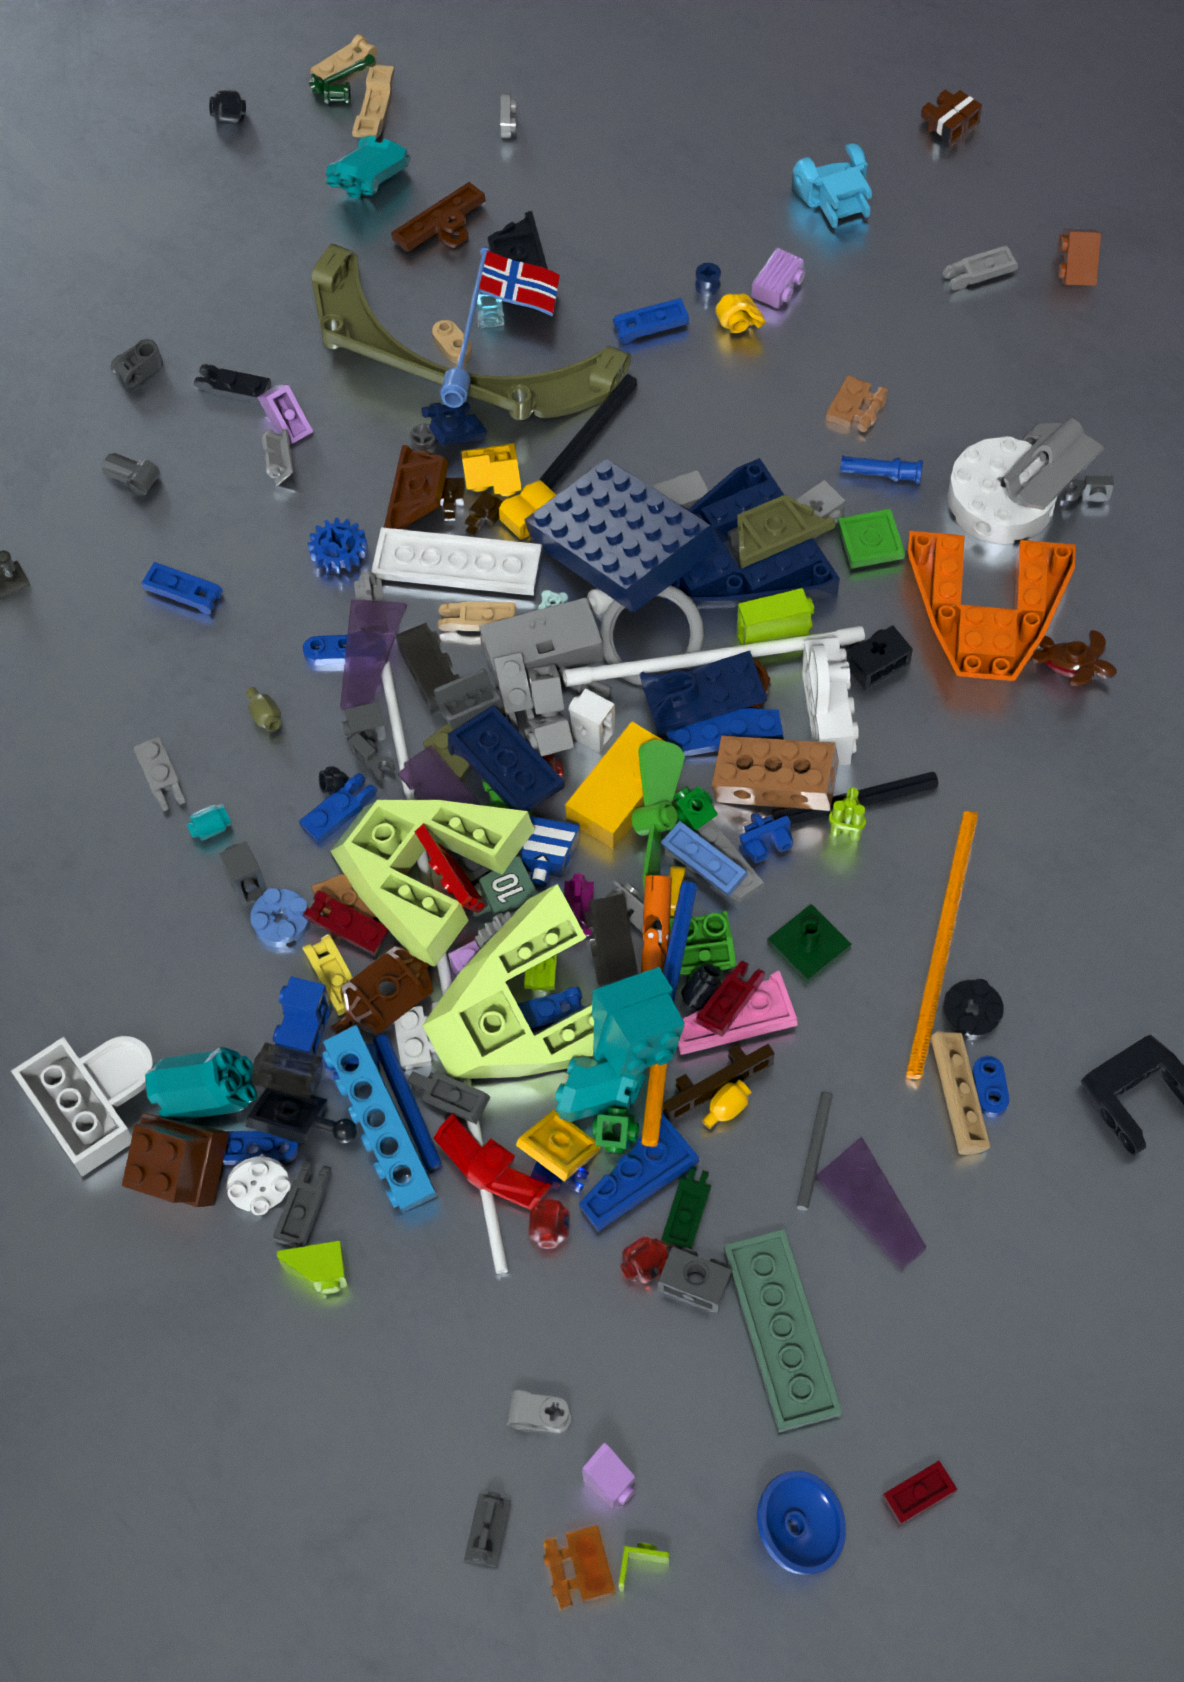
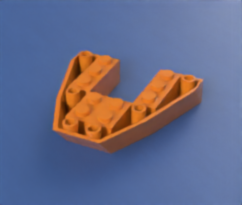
[906,531,1076,681]

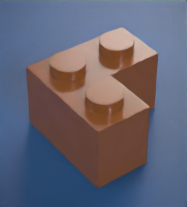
[1057,229,1101,286]

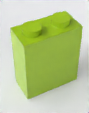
[736,588,814,645]

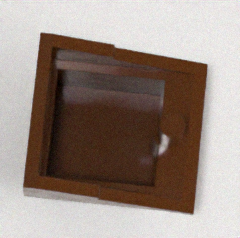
[122,1113,229,1207]

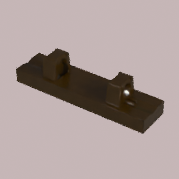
[663,1044,775,1123]

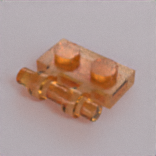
[543,1525,616,1609]

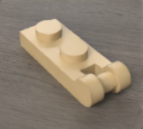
[310,34,378,84]

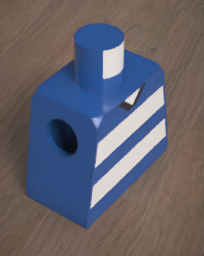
[522,816,580,887]

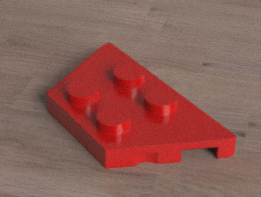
[414,824,487,914]

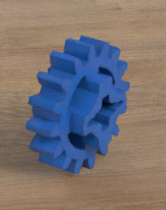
[308,518,368,574]

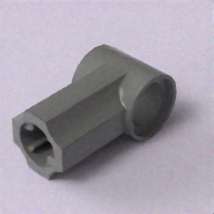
[102,453,160,495]

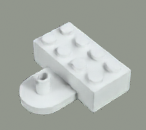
[801,638,859,766]
[11,1036,154,1177]

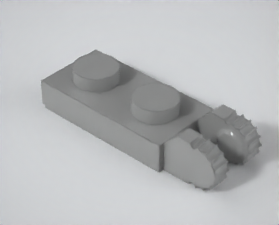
[942,245,1018,291]
[493,652,534,732]
[133,737,185,811]

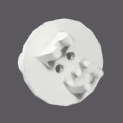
[226,1154,291,1215]

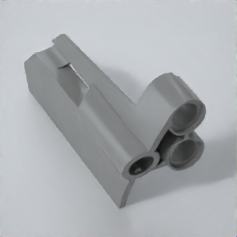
[1004,418,1104,510]

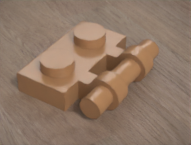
[826,375,888,432]

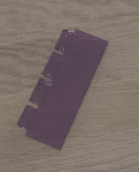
[398,745,481,805]

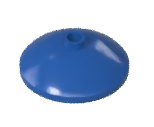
[757,1471,846,1575]

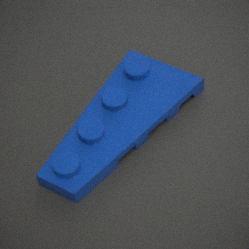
[667,708,784,756]
[579,1113,700,1232]

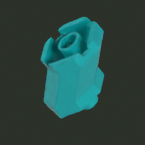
[325,136,410,199]
[145,1047,257,1122]
[554,1055,646,1122]

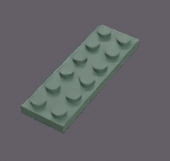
[724,1229,843,1433]

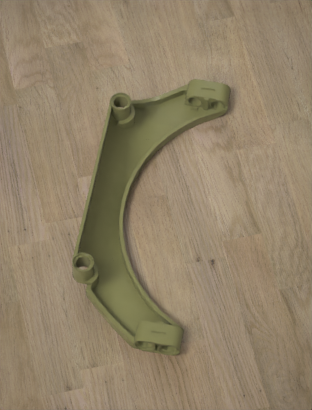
[311,243,631,420]

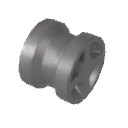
[410,424,438,455]

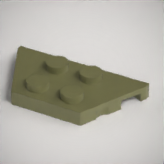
[737,494,835,568]

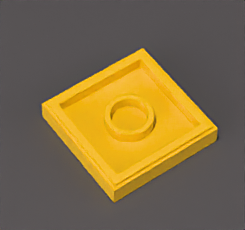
[516,1110,601,1182]

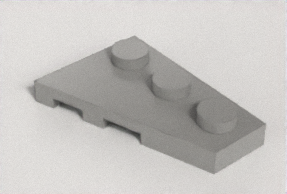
[665,820,764,903]

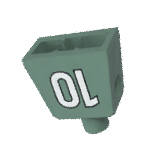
[471,856,538,917]

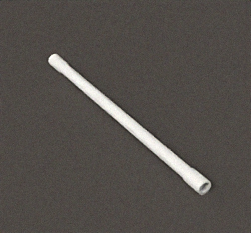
[563,626,865,687]

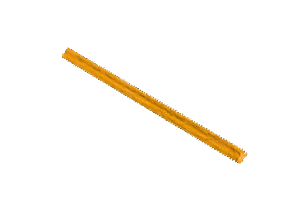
[906,811,979,1080]

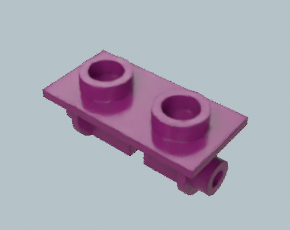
[564,873,594,936]

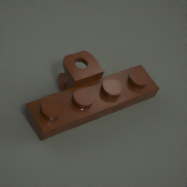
[391,182,486,252]

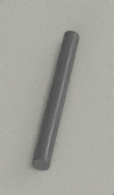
[796,1091,833,1211]

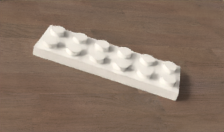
[371,527,542,596]

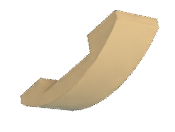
[352,65,394,139]

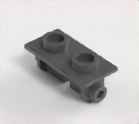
[464,1492,511,1567]

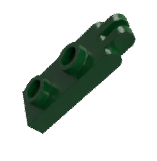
[661,1167,712,1249]

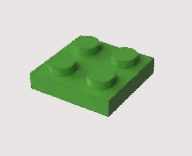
[837,509,905,569]

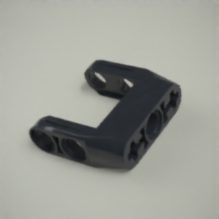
[1081,1035,1184,1155]

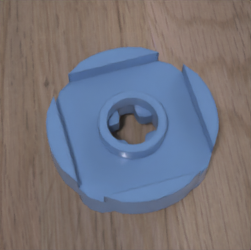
[250,888,310,947]

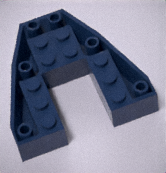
[664,458,840,609]

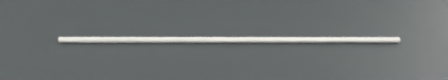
[379,661,508,1274]

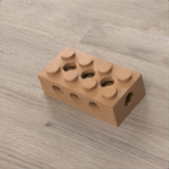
[712,736,839,811]

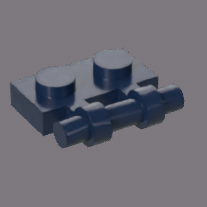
[421,402,488,446]

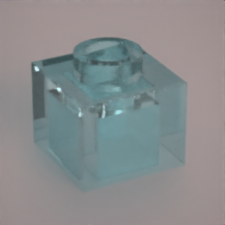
[476,294,504,328]

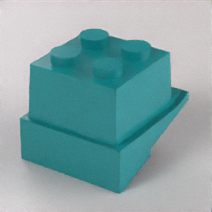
[592,967,685,1078]

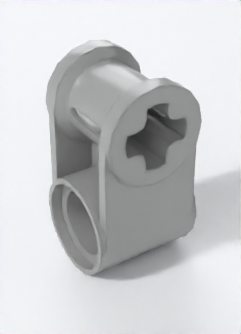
[507,1390,572,1433]

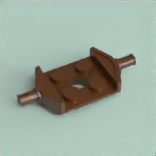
[330,946,433,1036]

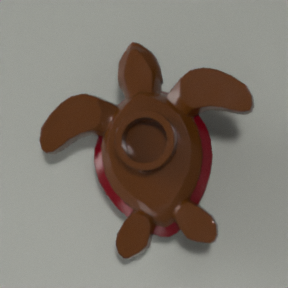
[1031,630,1117,686]

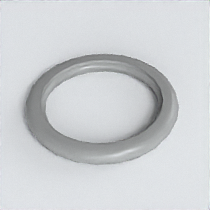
[600,585,704,686]

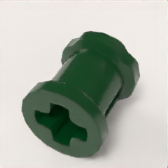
[324,82,351,104]

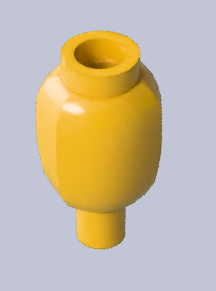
[702,1080,751,1129]

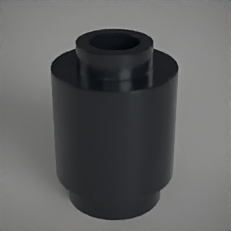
[681,963,722,1009]

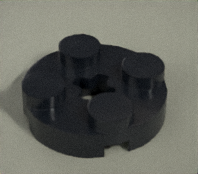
[942,979,1004,1040]

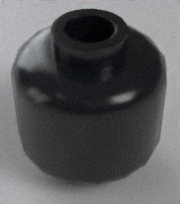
[209,90,246,124]

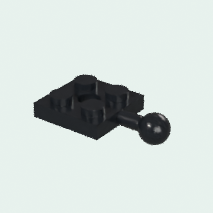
[246,1082,357,1145]

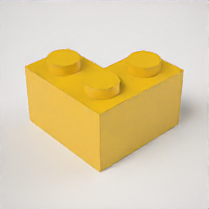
[461,443,522,496]

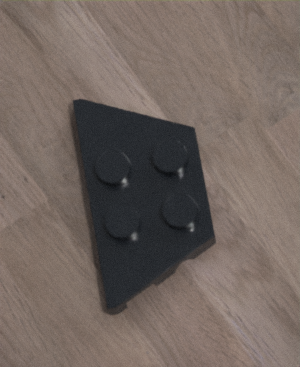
[487,211,548,269]

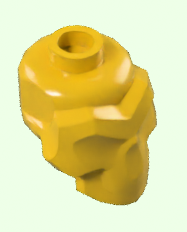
[715,293,766,333]

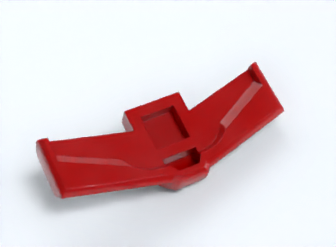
[433,1113,552,1211]

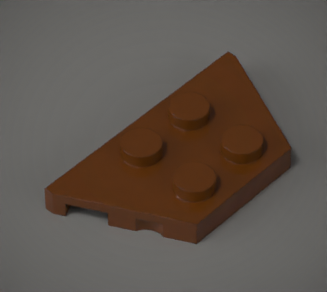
[384,445,449,529]

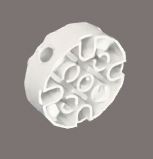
[947,436,1057,545]

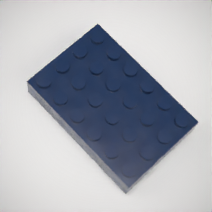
[524,458,717,613]

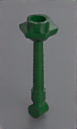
[308,54,376,97]

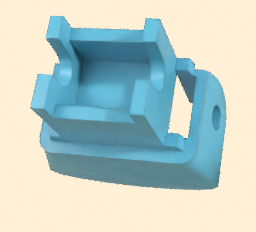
[791,143,872,228]

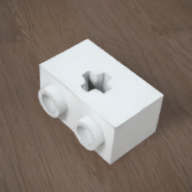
[569,688,615,753]

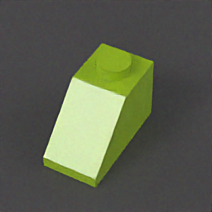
[277,1241,348,1294]

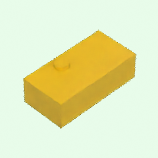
[565,721,666,850]

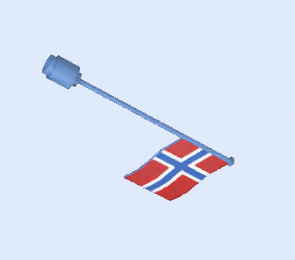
[440,246,560,408]

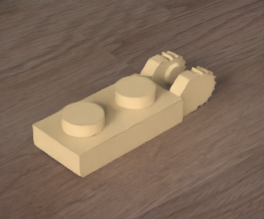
[438,602,516,632]

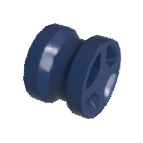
[695,262,721,296]

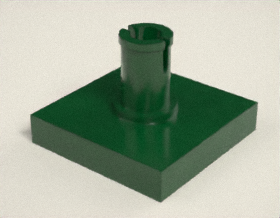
[767,904,852,984]

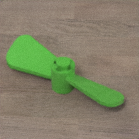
[632,740,685,888]

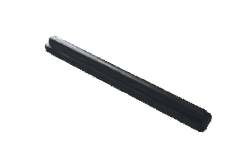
[540,374,637,489]
[772,771,939,825]

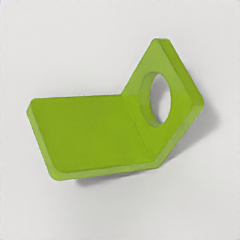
[619,1543,670,1592]

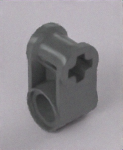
[110,339,163,388]

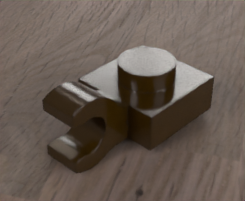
[440,478,465,521]
[465,491,503,537]

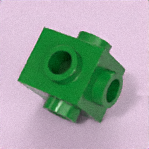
[672,786,718,831]
[593,1107,639,1153]

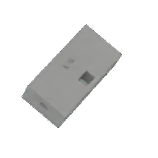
[479,597,603,689]

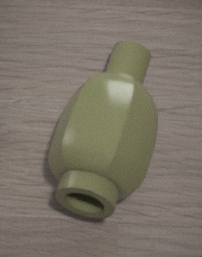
[246,687,282,732]

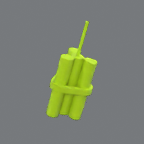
[829,786,866,841]

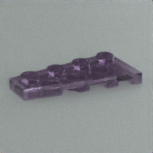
[340,599,407,710]
[816,1137,926,1271]

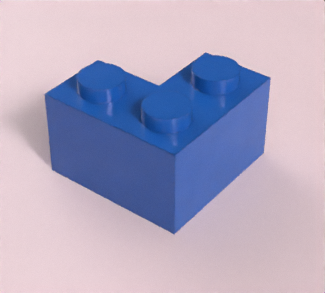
[273,976,333,1063]

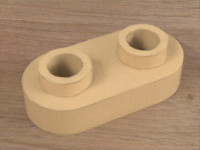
[432,320,472,364]

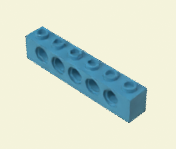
[322,1025,438,1212]

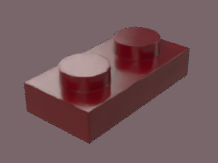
[882,1461,958,1526]

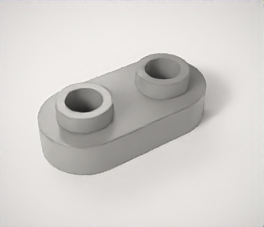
[500,94,516,138]

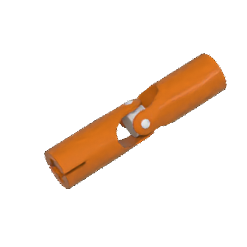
[641,875,672,973]

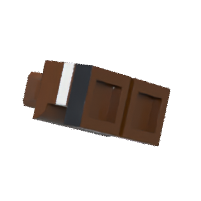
[921,89,983,147]

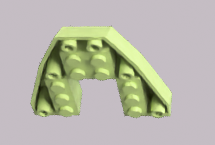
[330,800,535,967]
[422,884,594,1079]

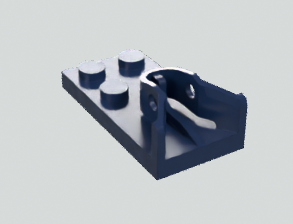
[639,650,767,735]
[448,705,565,812]

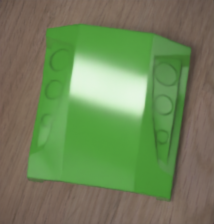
[669,911,737,975]

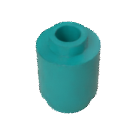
[186,804,232,842]

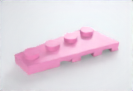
[677,970,797,1055]

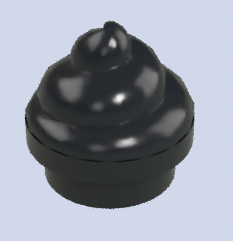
[318,766,349,795]

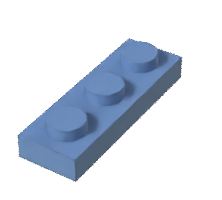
[661,821,748,897]

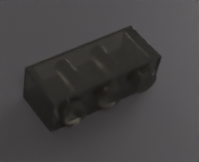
[396,622,460,714]
[584,894,639,986]

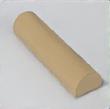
[930,1031,991,1155]

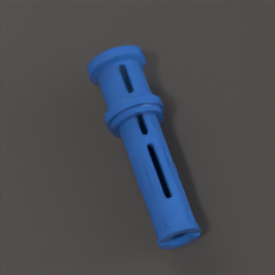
[840,455,923,484]

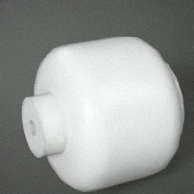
[587,588,614,614]

